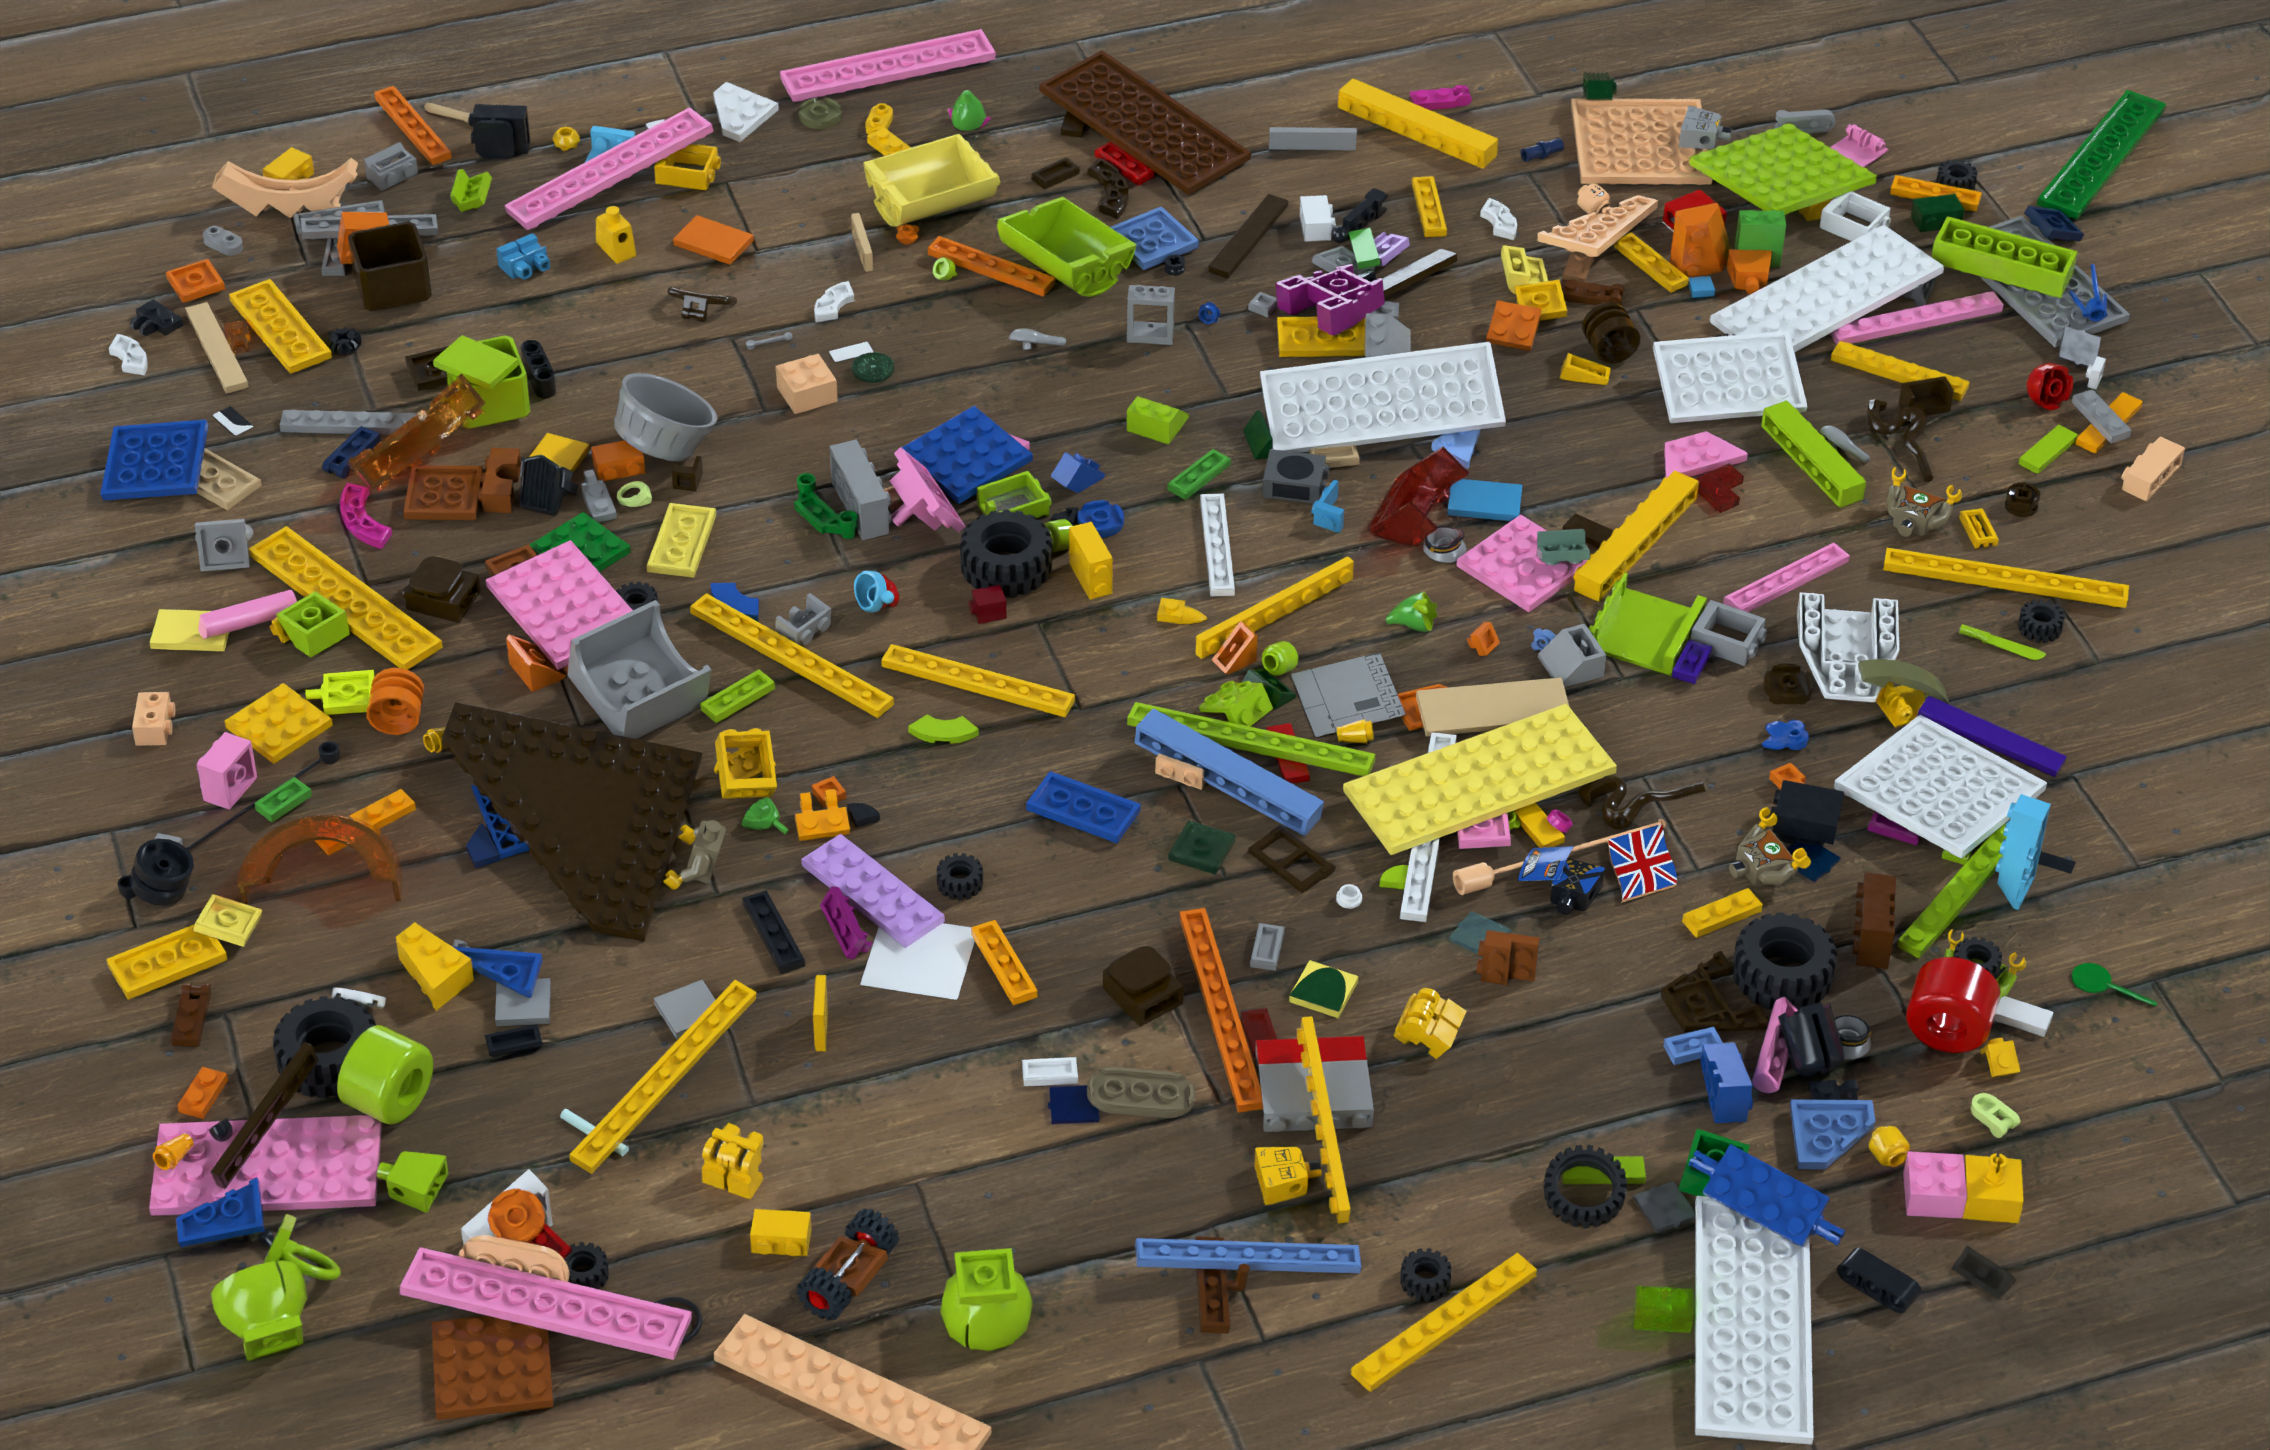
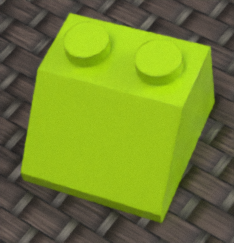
[1127,396,1189,445]
[276,591,350,658]

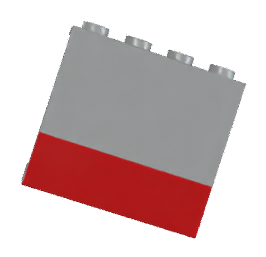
[1255,1036,1374,1132]

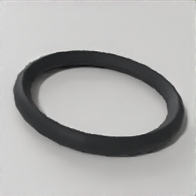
[654,1297,702,1344]

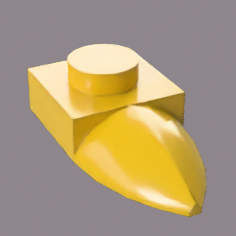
[1157,598,1207,624]

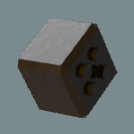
[348,221,432,312]

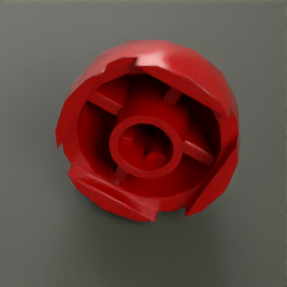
[2026,362,2073,410]

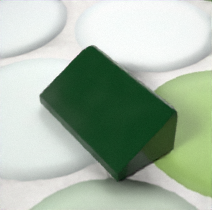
[1243,410,1273,460]
[1242,669,1297,710]

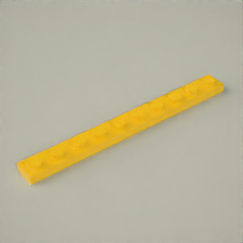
[1883,548,2129,608]
[690,593,894,718]
[570,980,757,1174]

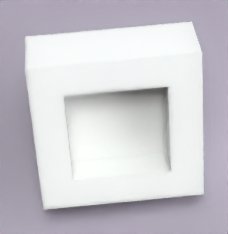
[2086,356,2106,390]

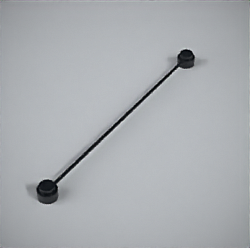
[117,741,340,899]

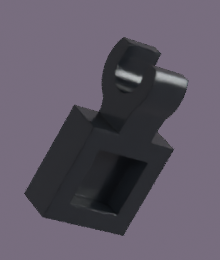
[1809,1080,1859,1100]

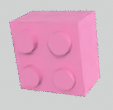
[197,732,257,810]
[1903,1152,1967,1219]

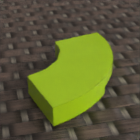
[908,714,979,744]

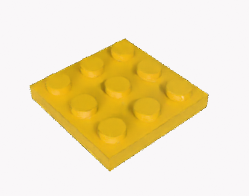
[225,683,333,764]

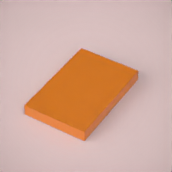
[673,215,754,265]

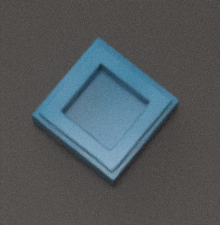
[1688,276,1715,298]

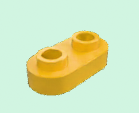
[865,103,893,135]

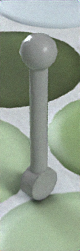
[746,332,793,350]

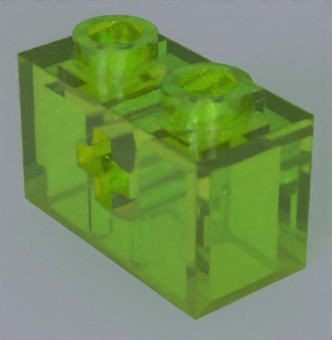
[1633,1286,1694,1333]

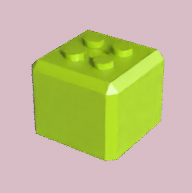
[447,335,530,429]

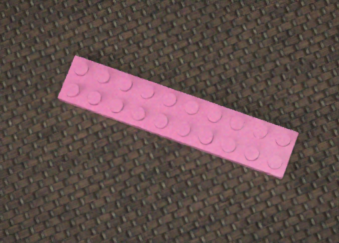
[780,29,996,102]
[504,107,714,230]
[400,1247,692,1360]

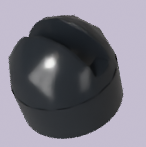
[208,1118,233,1142]

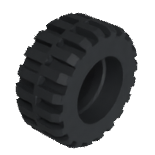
[960,510,1052,598]
[1732,912,1837,1010]
[273,996,376,1099]

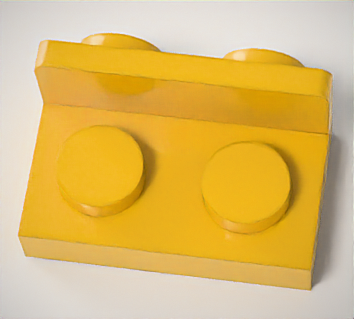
[713,747,776,779]

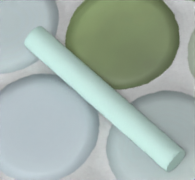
[560,1109,629,1156]

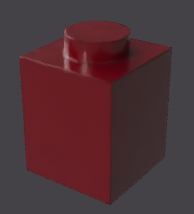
[968,585,1007,624]

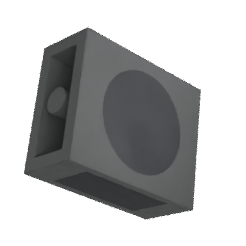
[1262,449,1330,503]

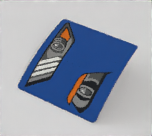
[1518,846,1574,881]

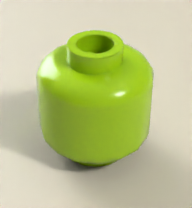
[1044,519,1073,552]
[1262,641,1298,676]

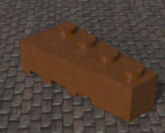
[1852,872,1896,969]

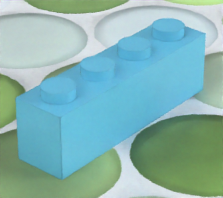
[1996,794,2051,910]

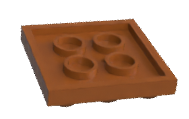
[403,465,484,520]

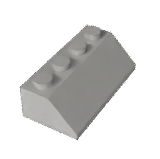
[1364,313,1411,358]

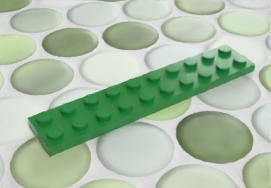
[2036,90,2167,220]

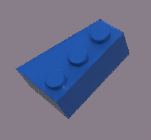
[1700,1042,1753,1123]

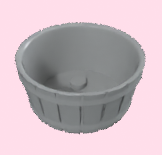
[614,373,717,461]

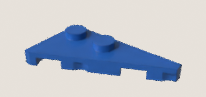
[452,946,543,998]

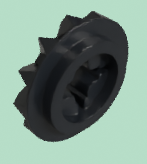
[325,327,362,354]

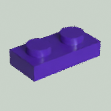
[1672,640,1712,684]

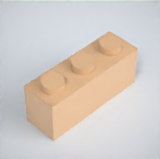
[2122,436,2185,502]

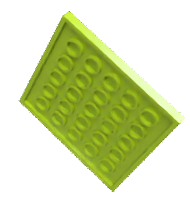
[1689,124,1877,214]

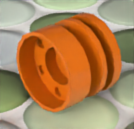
[367,668,424,735]

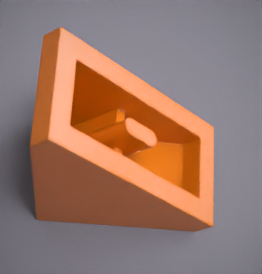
[1211,621,1258,675]

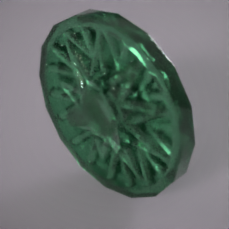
[852,352,894,383]

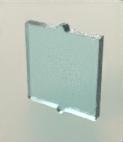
[1449,911,1511,954]

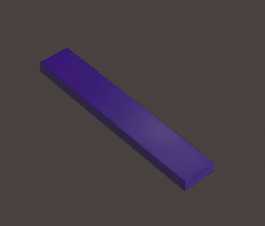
[1917,696,2067,777]

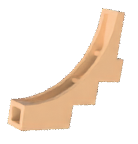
[212,158,358,218]

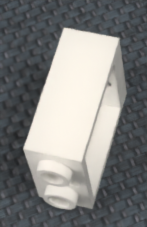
[1819,192,1891,241]

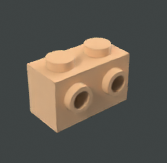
[132,692,175,746]

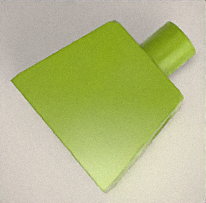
[377,1151,448,1213]

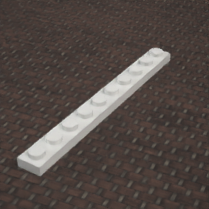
[1400,732,1457,922]

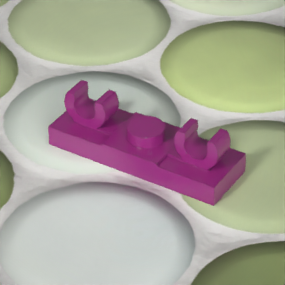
[820,886,873,959]

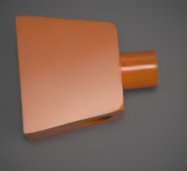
[1727,249,1772,295]

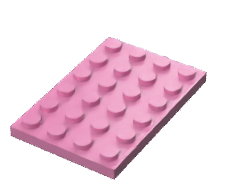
[486,540,633,670]

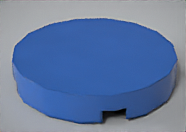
[1077,500,1124,538]

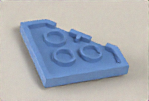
[1789,1099,1875,1169]

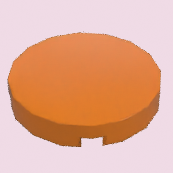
[487,1188,545,1243]

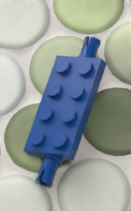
[1689,1144,1846,1248]

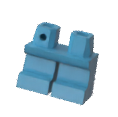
[496,233,550,280]

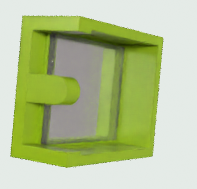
[977,471,1052,518]

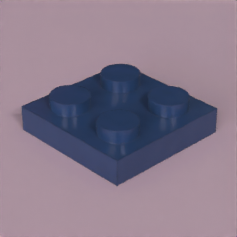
[2024,206,2084,242]

